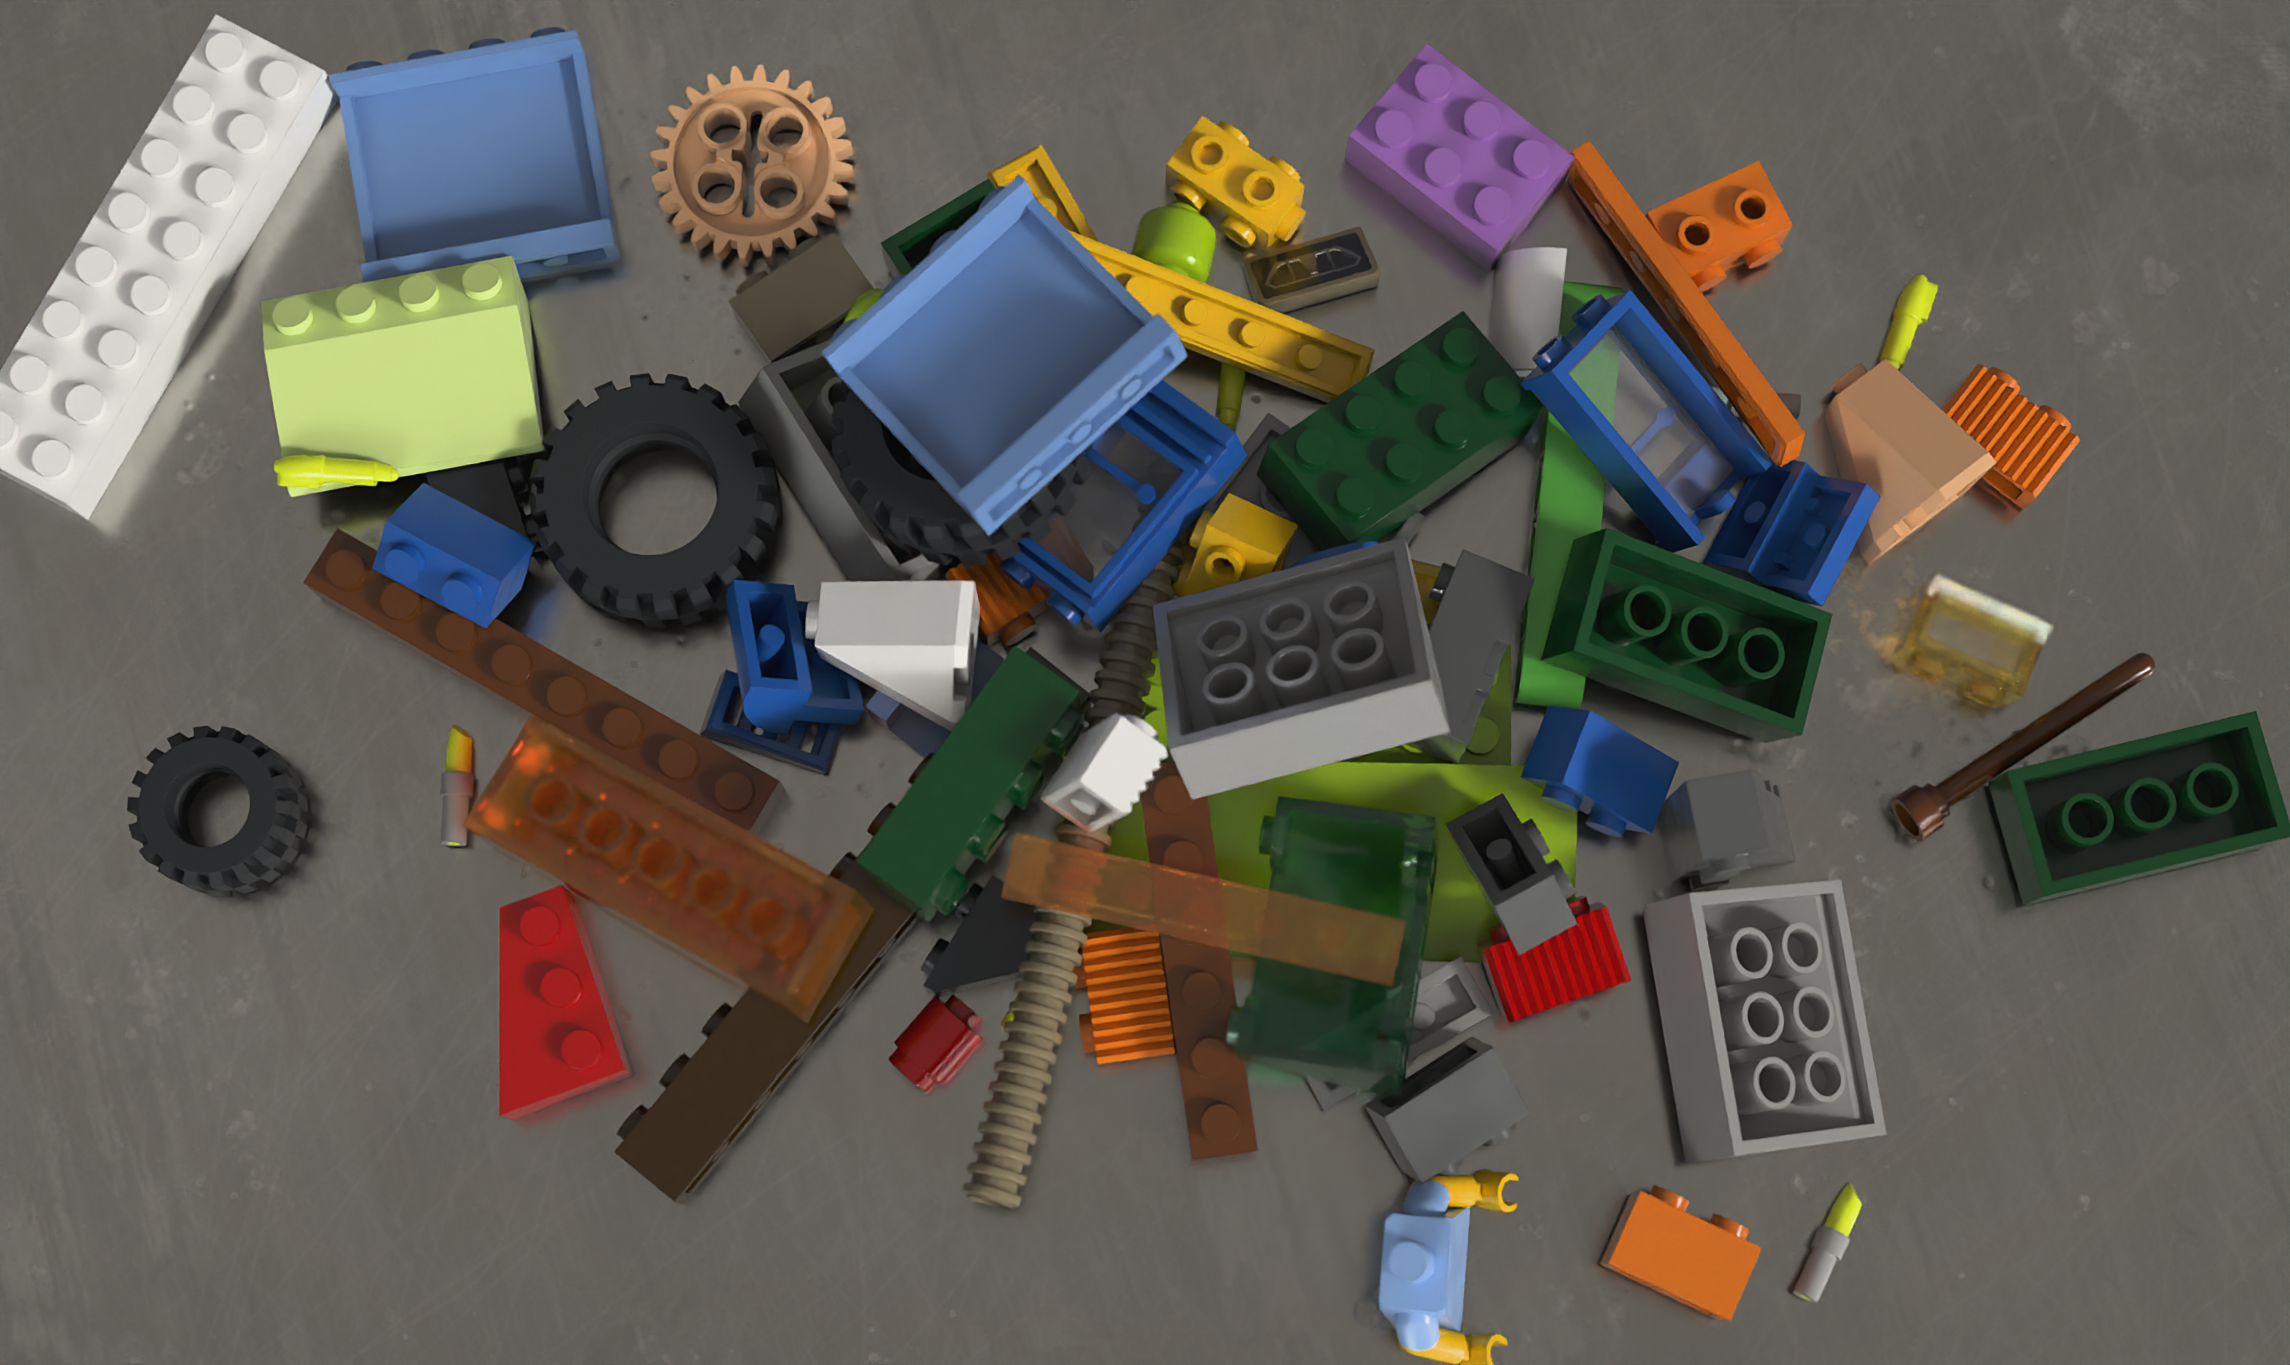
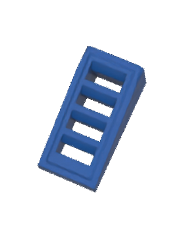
[700,669,842,774]

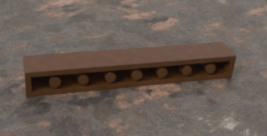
[303,528,787,847]

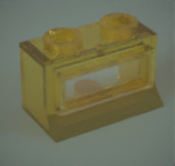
[1892,573,2055,708]

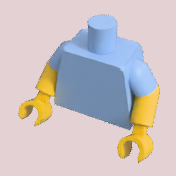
[1379,1169,1519,1365]

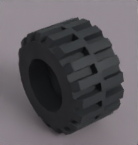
[127,725,308,896]

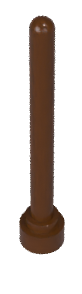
[1891,653,2155,842]

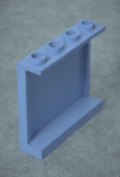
[329,27,622,283]
[821,174,1187,536]

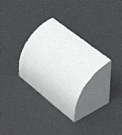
[1488,247,1567,380]

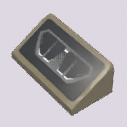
[1241,226,1381,313]

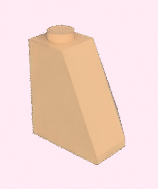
[1824,359,1997,565]

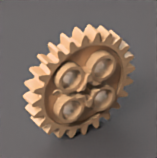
[650,65,855,267]

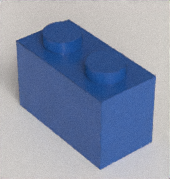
[372,483,536,628]
[1521,705,1679,837]

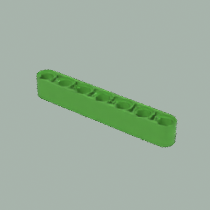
[1514,281,1624,709]

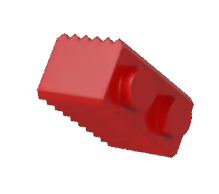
[1477,896,1631,1023]

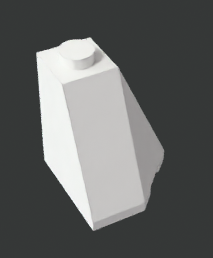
[805,580,980,731]

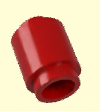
[888,994,983,1093]

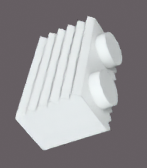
[1040,713,1168,832]

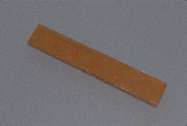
[1001,833,1406,986]

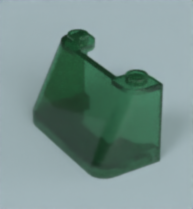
[1227,796,1439,1097]

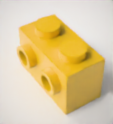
[1173,493,1299,598]

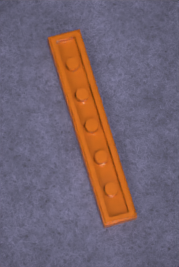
[1568,141,1806,468]

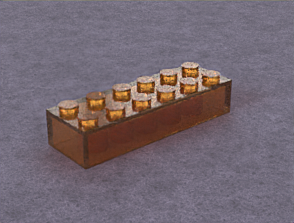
[463,714,874,1023]

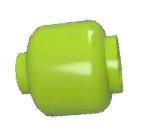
[1131,202,1217,283]

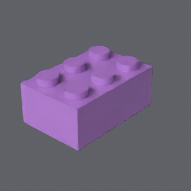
[1344,43,1575,272]

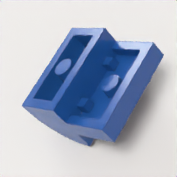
[1703,458,1881,606]
[726,580,864,734]

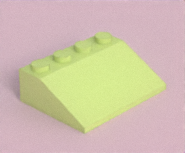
[261,256,545,497]

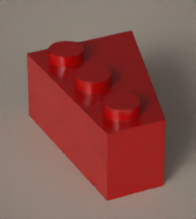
[499,885,635,1120]

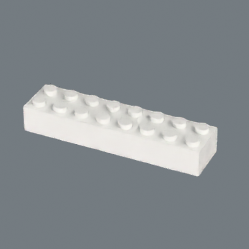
[0,14,339,520]

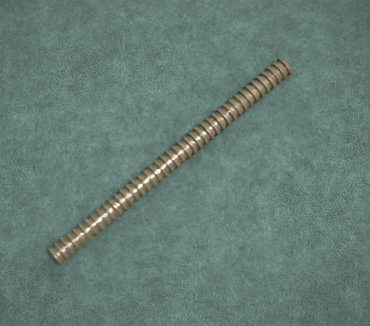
[962,451,1193,1209]

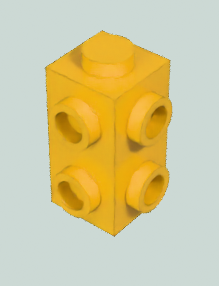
[1165,115,1306,253]

